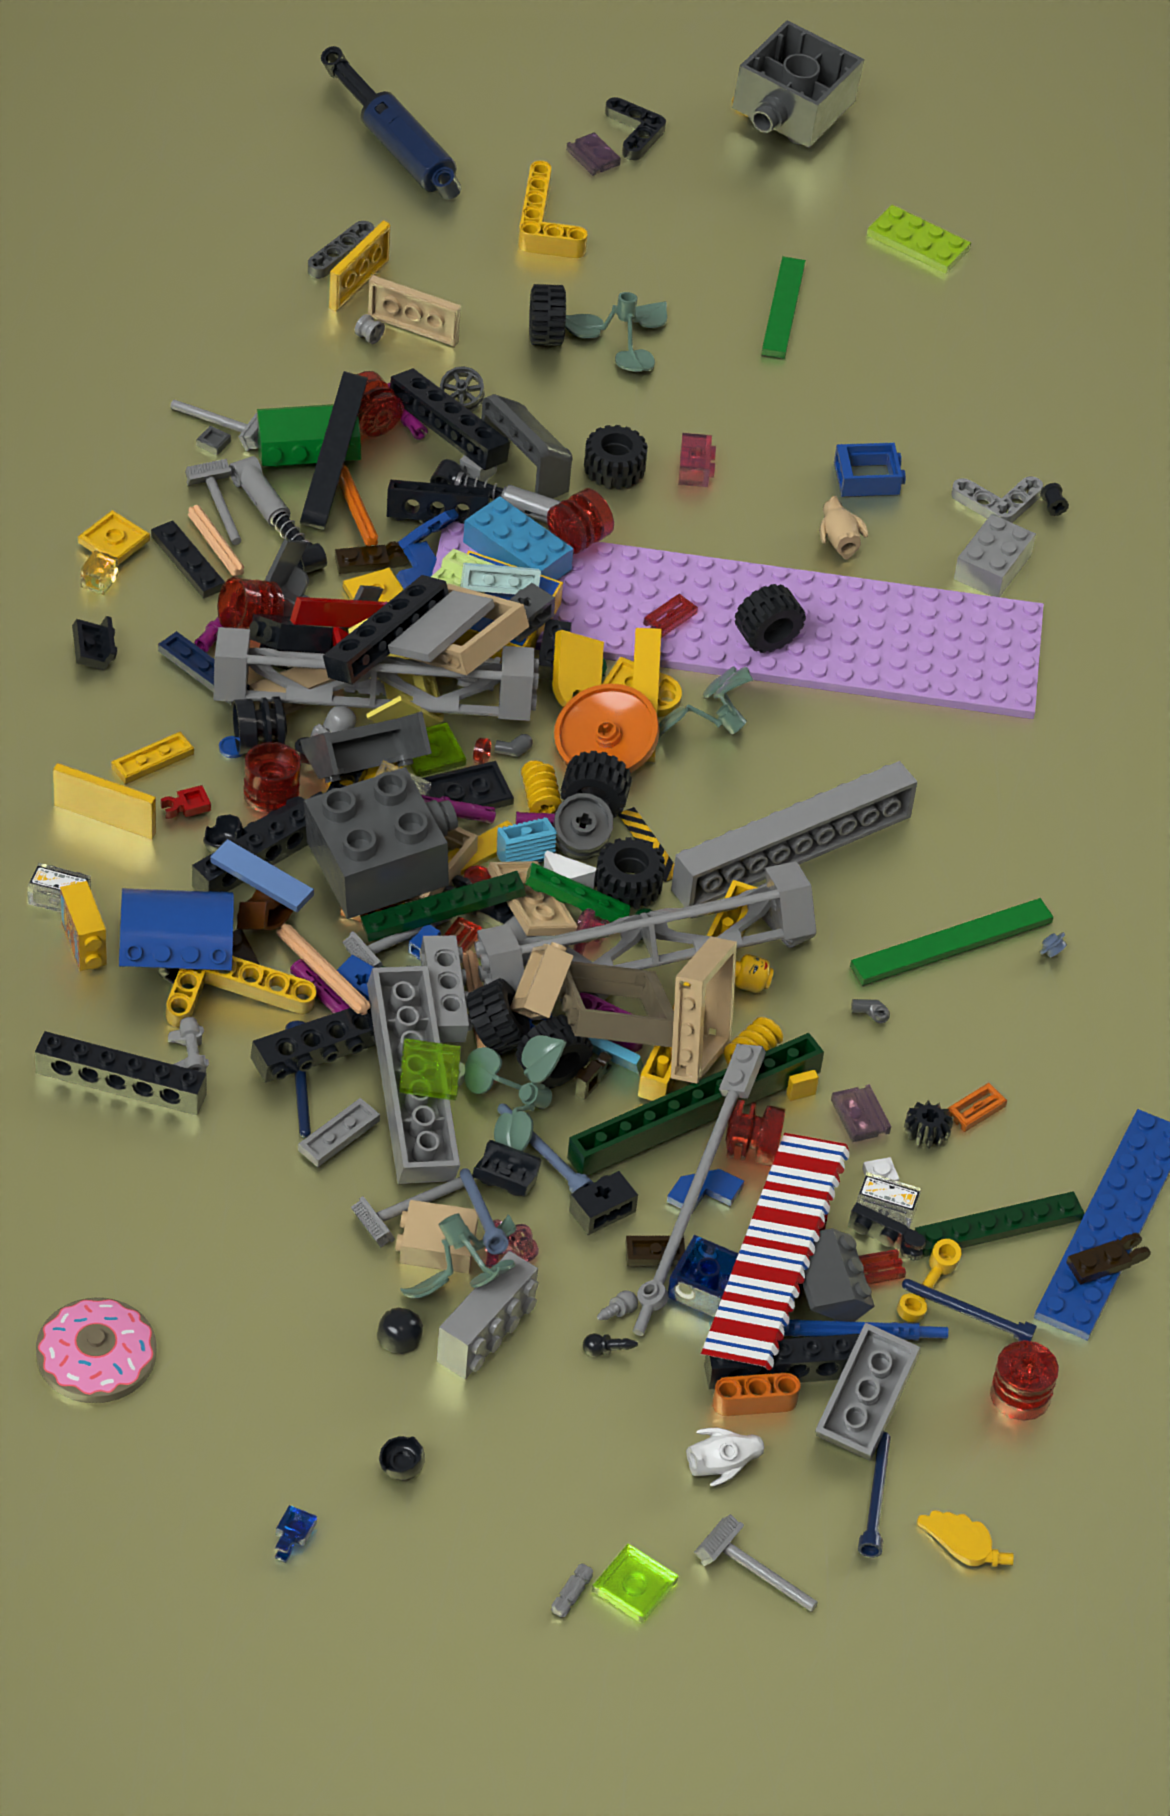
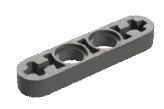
[308,221,375,278]

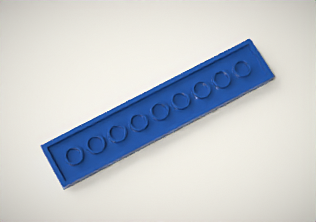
[1034,1109,1170,1341]

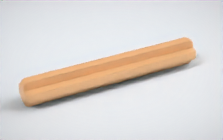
[188,505,244,577]

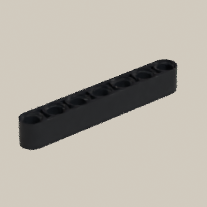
[300,371,368,531]

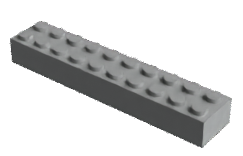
[671,761,917,907]

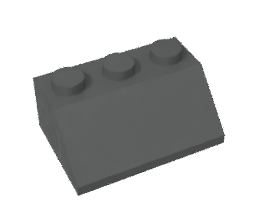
[802,1228,875,1322]

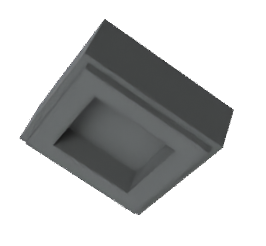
[196,426,231,455]

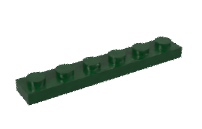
[360,871,526,942]
[914,1191,1085,1257]

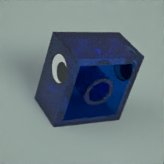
[668,1235,739,1317]

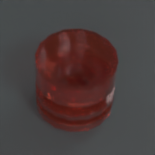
[357,371,404,438]
[547,488,614,554]
[217,577,284,629]
[243,742,301,814]
[725,1099,786,1167]
[990,1340,1059,1421]

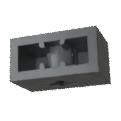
[510,583,555,642]

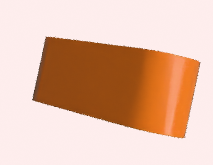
[712,1373,800,1416]

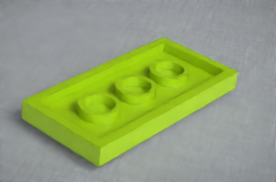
[867,205,971,274]

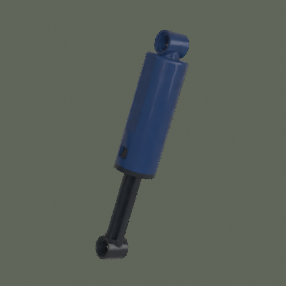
[321,46,461,200]

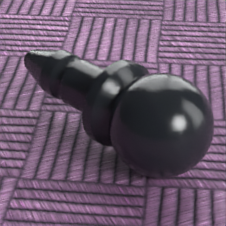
[583,1333,638,1357]

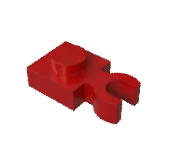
[161,785,211,819]

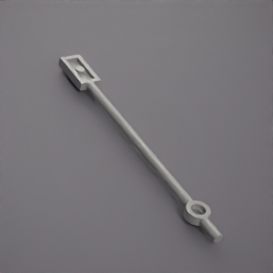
[633,1044,766,1336]

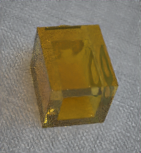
[80,550,118,595]

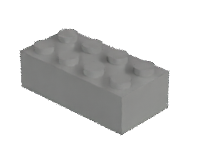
[437,1251,539,1380]
[815,1322,920,1461]

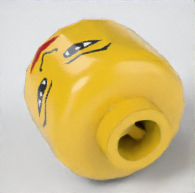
[735,954,774,993]

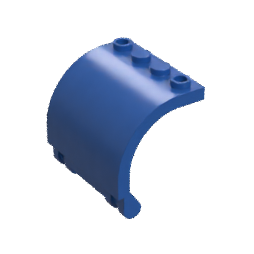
[119,888,234,971]

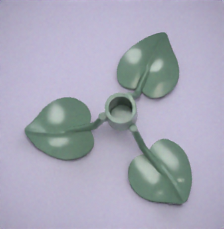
[565,292,667,372]
[657,666,753,744]
[464,1035,566,1151]
[400,1213,517,1298]

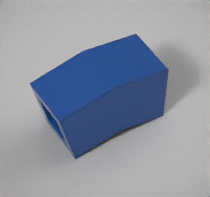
[408,924,442,960]

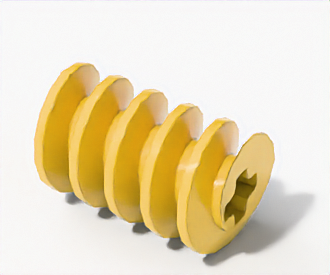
[521,760,562,813]
[724,1017,783,1065]

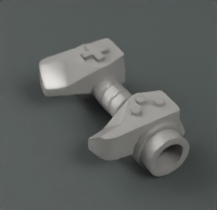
[168,1017,209,1073]

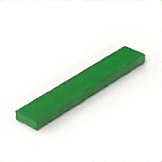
[761,256,806,359]

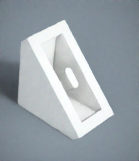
[544,851,597,889]

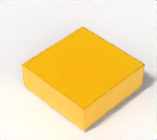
[786,1070,819,1101]

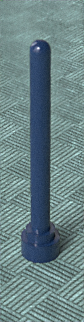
[285,1021,311,1138]
[902,1279,1037,1347]
[858,1432,891,1558]

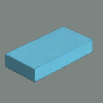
[589,1038,643,1074]

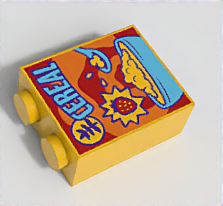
[60,881,107,971]

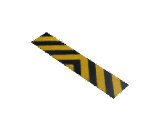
[618,807,674,882]

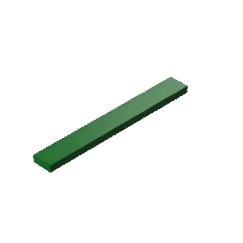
[850,898,1053,986]

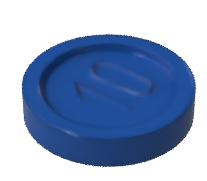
[219,736,243,758]

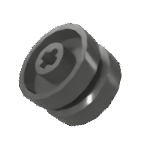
[552,793,613,860]

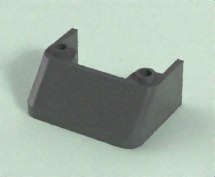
[481,394,573,499]
[256,539,384,649]
[300,712,432,783]

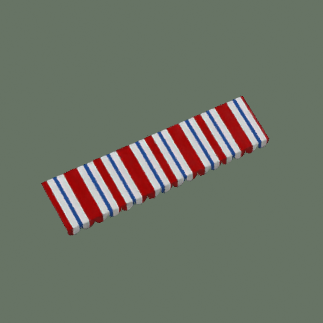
[701,1133,850,1370]

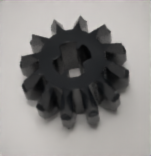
[904,1100,953,1149]

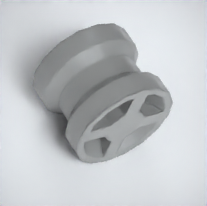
[355,314,385,344]

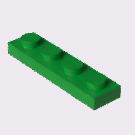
[525,862,630,923]

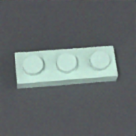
[460,563,541,594]

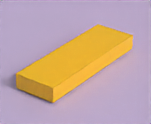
[111,731,194,784]

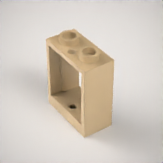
[510,942,574,1020]

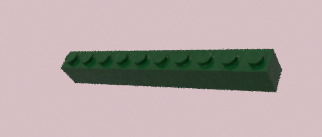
[567,1033,824,1176]

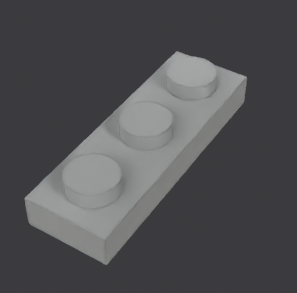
[298,1098,380,1167]

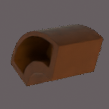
[237,889,293,930]

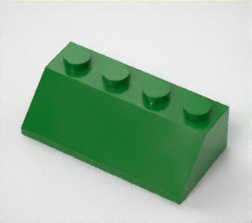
[257,404,361,466]

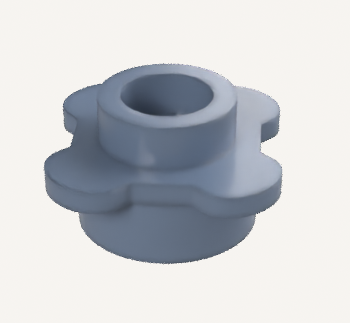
[1040,932,1067,958]

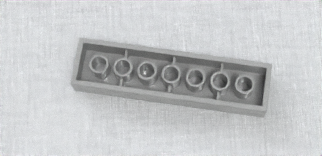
[367,966,460,1184]

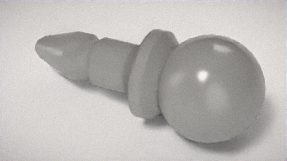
[597,1290,638,1320]

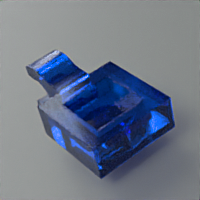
[275,1505,317,1563]

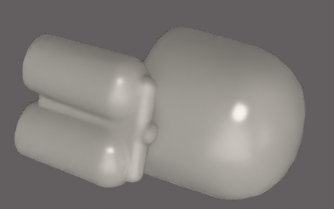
[310,706,356,737]

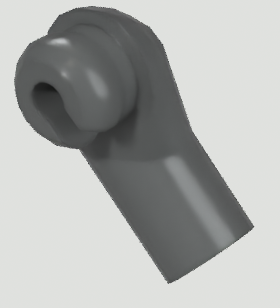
[494,734,533,757]
[851,999,890,1023]

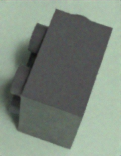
[732,20,865,148]
[304,767,458,919]

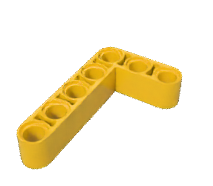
[518,161,588,258]
[166,956,316,1028]

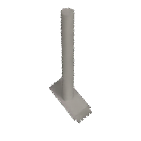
[171,400,258,451]
[185,459,241,545]
[342,917,453,968]
[351,1177,465,1248]
[694,1514,818,1612]

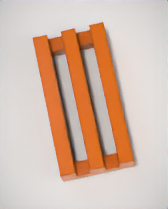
[947,1083,1007,1132]

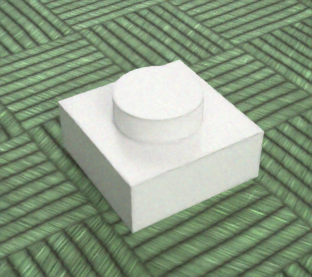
[862,1157,899,1185]

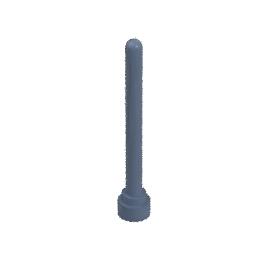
[497,1103,594,1193]
[460,1168,509,1254]

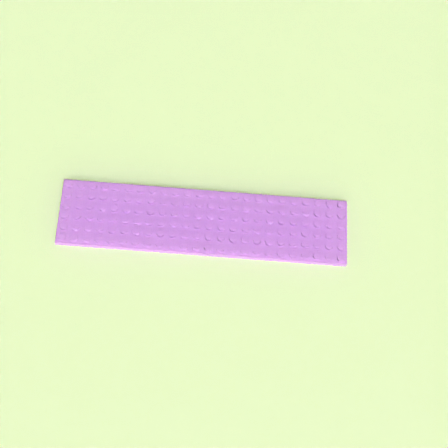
[432,522,1044,719]

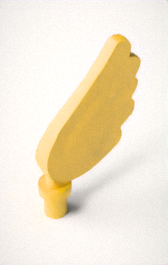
[917,1510,1014,1567]

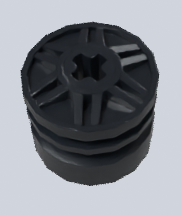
[233,696,287,755]

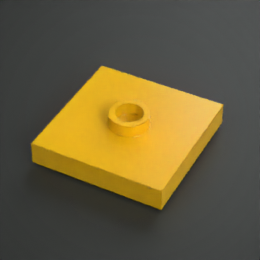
[78,510,150,567]
[343,567,403,602]

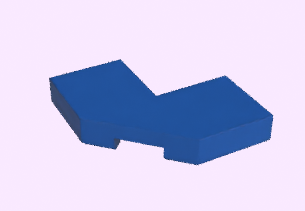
[398,509,459,550]
[396,541,437,589]
[667,1169,744,1213]

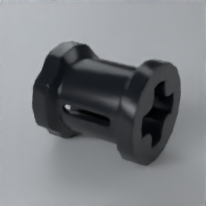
[1040,483,1069,516]

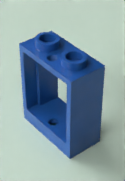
[834,443,906,497]

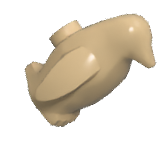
[819,496,868,560]

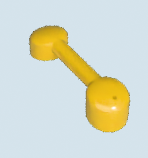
[897,1239,962,1323]

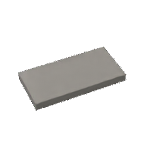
[388,590,495,662]

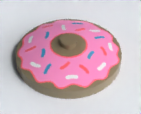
[36,1298,156,1403]

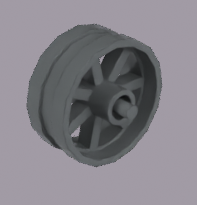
[440,366,485,412]

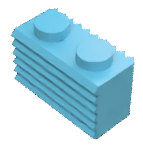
[497,817,556,862]

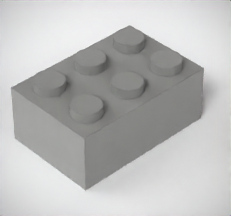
[954,514,1036,597]

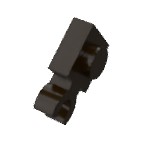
[575,1051,613,1100]

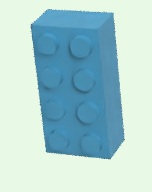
[463,496,574,580]

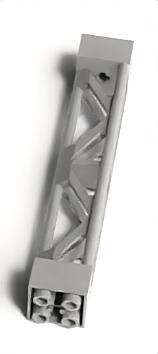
[213,627,539,721]
[474,861,816,992]

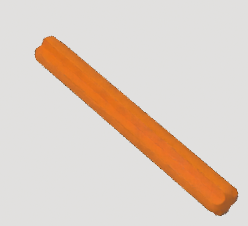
[338,465,378,547]

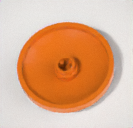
[554,684,660,773]

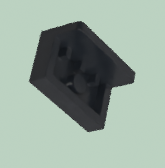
[72,616,117,670]
[472,1140,542,1197]

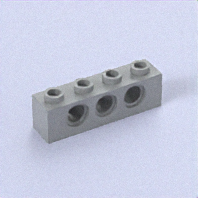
[420,935,473,1043]

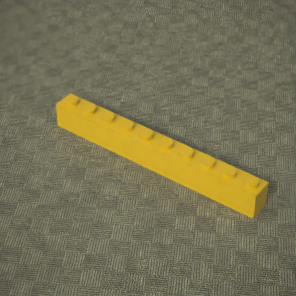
[638,880,758,1101]

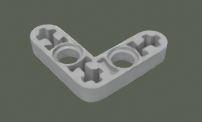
[951,476,1043,523]

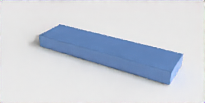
[210,839,314,913]

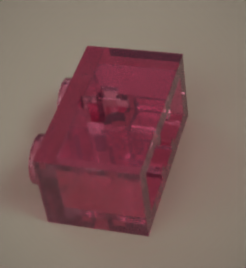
[678,433,716,487]

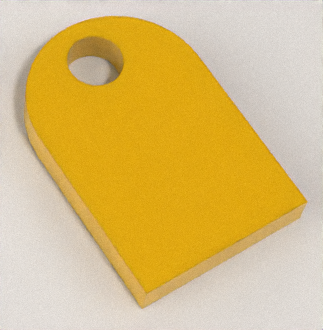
[552,630,604,707]
[602,656,682,717]

